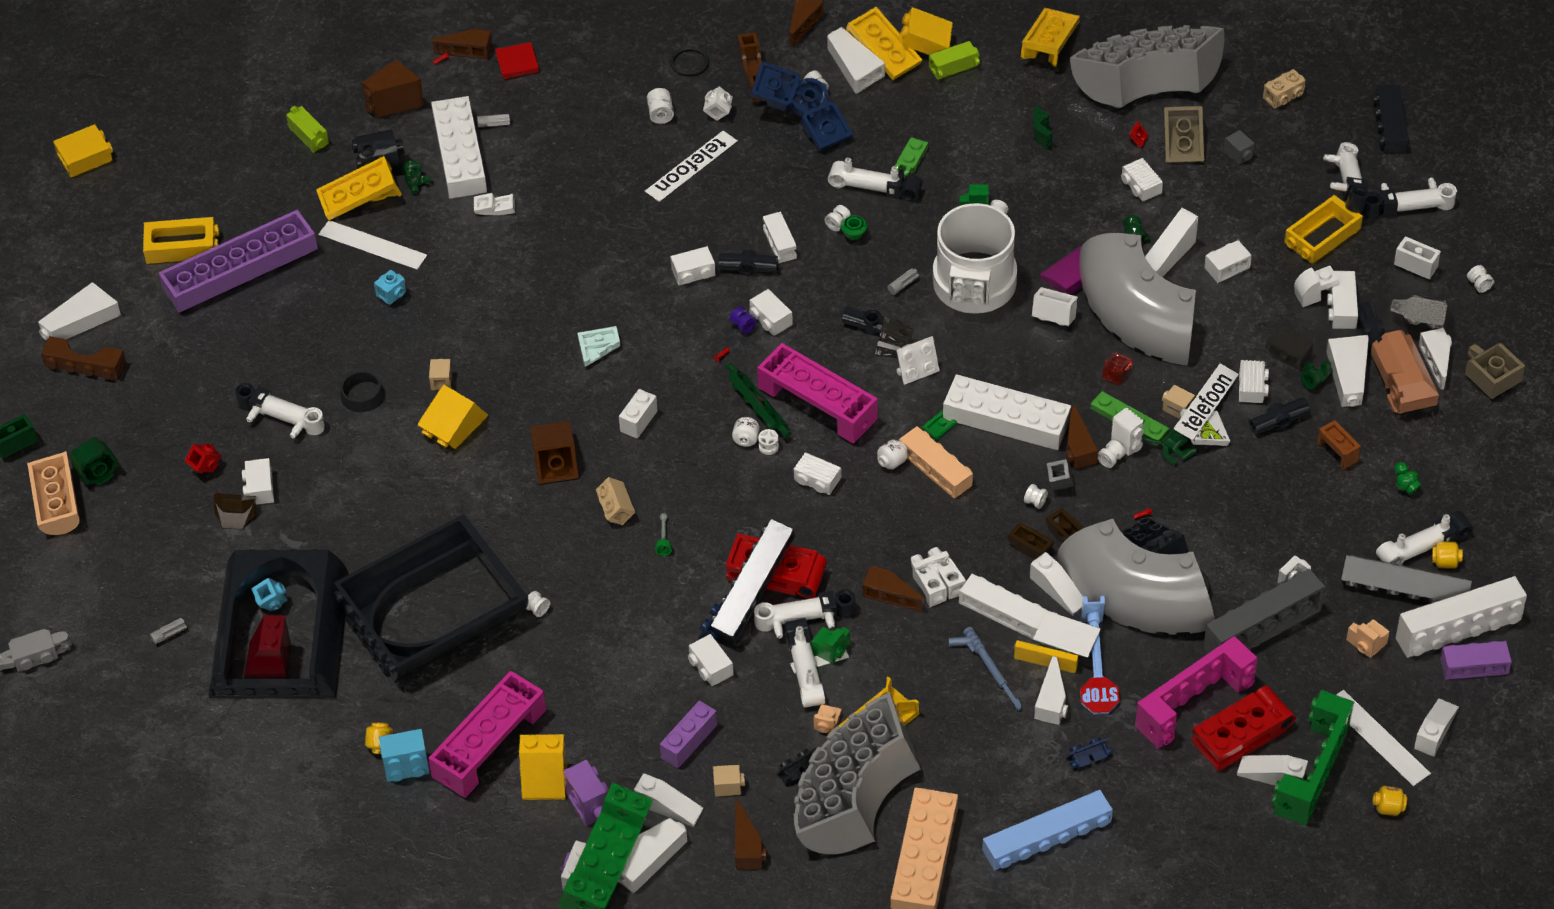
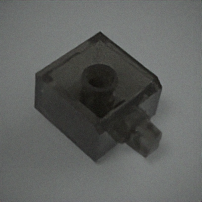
[1390,294,1450,329]

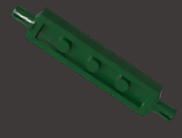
[726,362,792,438]

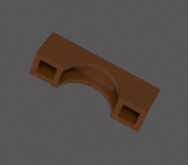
[738,32,763,103]
[41,336,126,380]

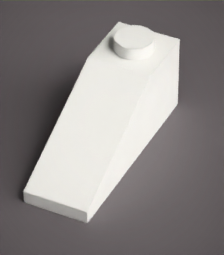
[1418,328,1452,390]
[1030,552,1083,616]
[1034,656,1068,725]
[1414,699,1459,757]
[1237,755,1308,786]
[634,773,703,827]

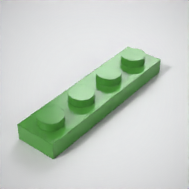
[1090,391,1169,446]

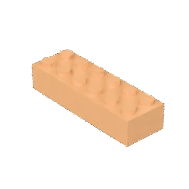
[891,787,958,909]

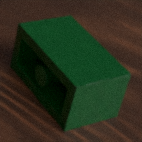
[0,414,38,459]

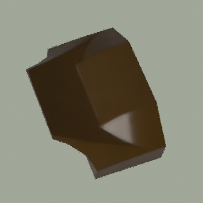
[214,493,256,529]
[1046,508,1085,544]
[1008,522,1054,559]

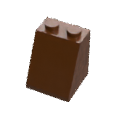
[362,59,424,118]
[530,421,579,484]

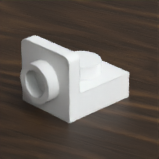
[1277,555,1311,583]

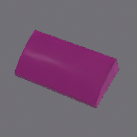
[1039,236,1095,295]

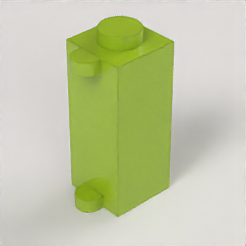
[929,41,980,80]
[286,106,329,153]

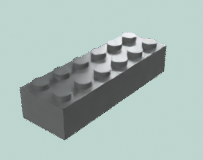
[1204,569,1325,654]

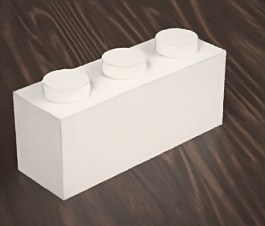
[1326,271,1358,329]

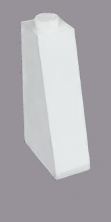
[827,27,885,94]
[1145,208,1198,277]
[38,282,121,340]
[1326,335,1368,407]
[618,818,687,893]

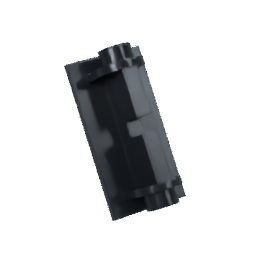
[776,748,816,784]

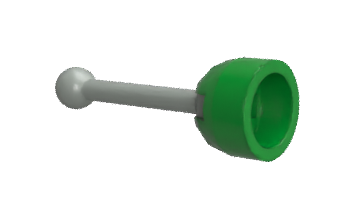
[655,513,672,556]

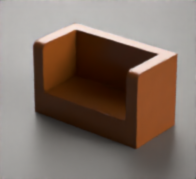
[1317,420,1361,470]

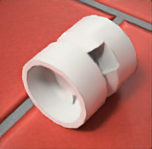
[647,88,674,124]

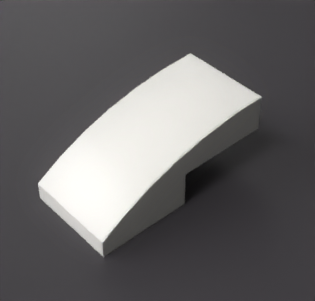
[474,193,515,215]

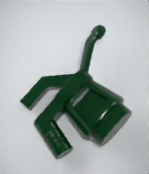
[1142,427,1197,466]

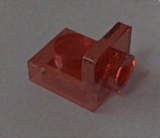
[1102,352,1133,384]

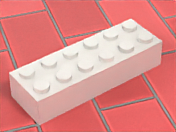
[431,96,487,199]
[943,374,1071,450]
[1396,576,1527,658]

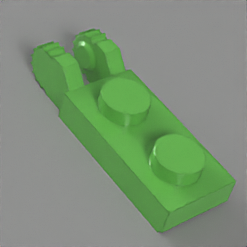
[895,137,928,179]

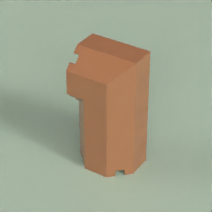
[1371,330,1439,413]

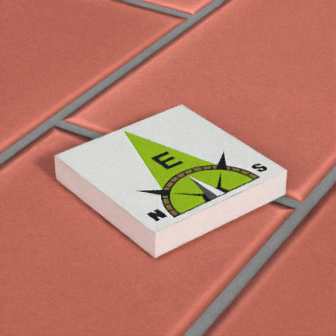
[1180,409,1230,446]

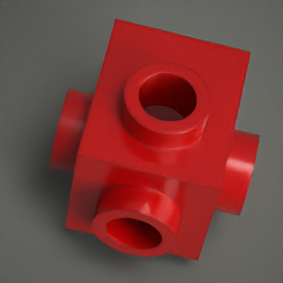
[185,443,222,474]

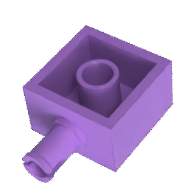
[563,760,609,826]

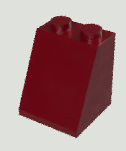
[244,615,292,679]

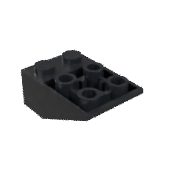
[1121,517,1189,555]

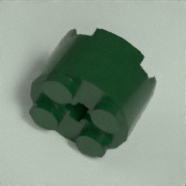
[70,437,119,486]

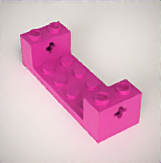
[757,343,878,444]
[1135,636,1257,749]
[428,670,546,798]

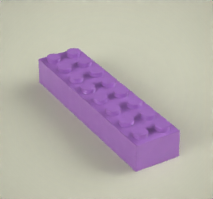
[158,210,318,313]

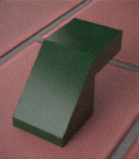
[1033,105,1053,149]

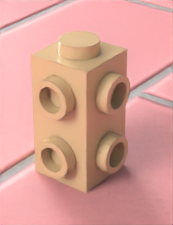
[1263,69,1306,109]
[596,477,635,525]

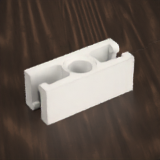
[763,212,797,263]

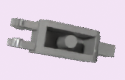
[0,629,72,672]

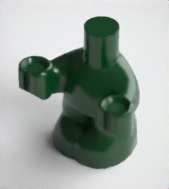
[403,160,432,195]
[1123,215,1150,244]
[1300,361,1333,390]

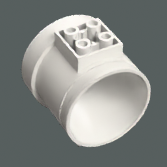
[933,203,1017,313]

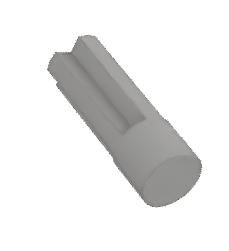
[477,114,510,128]
[887,268,919,295]
[149,618,187,645]

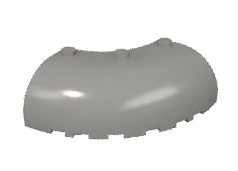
[1070,25,1224,108]
[1079,233,1196,366]
[1057,519,1215,634]
[794,692,921,854]

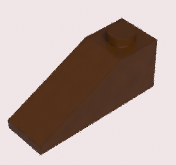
[789,0,824,47]
[432,29,492,59]
[1065,406,1098,470]
[863,565,924,613]
[735,802,766,870]

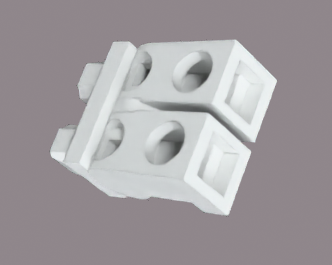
[911,547,966,607]

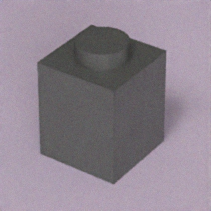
[1224,130,1255,165]
[1047,459,1074,490]

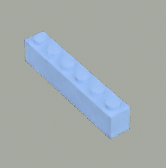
[982,790,1113,871]

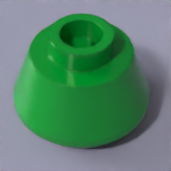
[841,215,867,240]

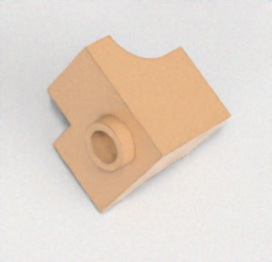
[1346,619,1389,658]

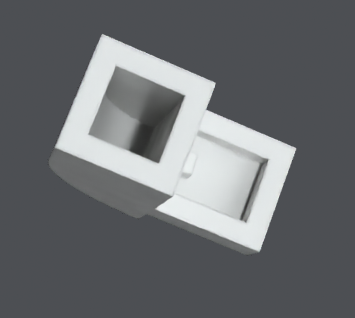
[1294,266,1339,307]

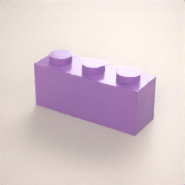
[1440,641,1511,680]
[660,700,717,769]

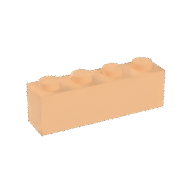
[899,426,973,499]

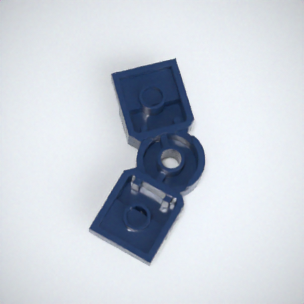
[750,61,853,151]

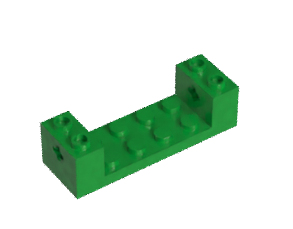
[1272,690,1354,826]
[558,782,653,909]

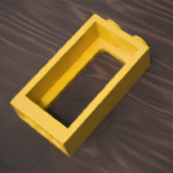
[1284,195,1363,264]
[143,217,219,264]

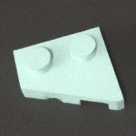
[578,326,620,366]

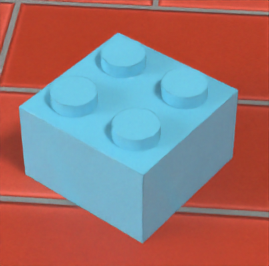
[379,729,430,782]

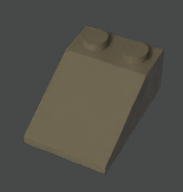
[1164,106,1204,163]

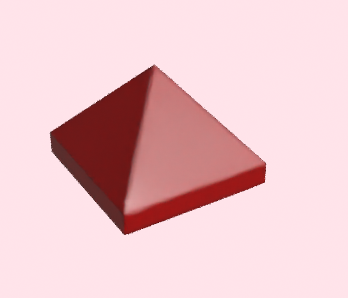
[1129,122,1148,148]

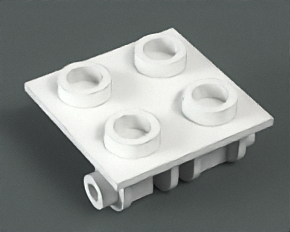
[896,336,940,385]

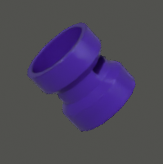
[729,306,757,334]

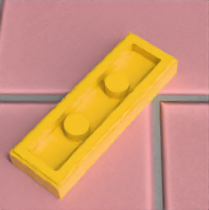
[1014,641,1078,674]

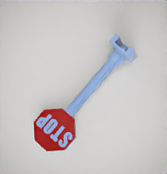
[1080,596,1120,714]

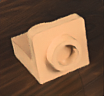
[813,704,842,733]

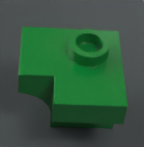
[959,184,989,206]
[812,627,850,664]

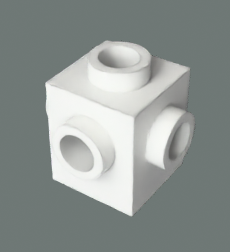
[703,87,733,121]

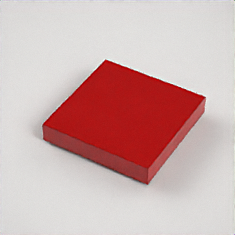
[495,42,539,79]

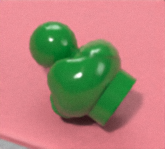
[1394,462,1422,495]

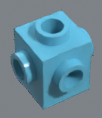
[374,270,406,305]
[251,578,288,611]

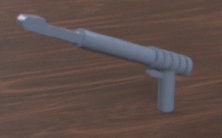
[949,627,1022,711]

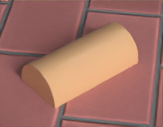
[27,452,79,535]

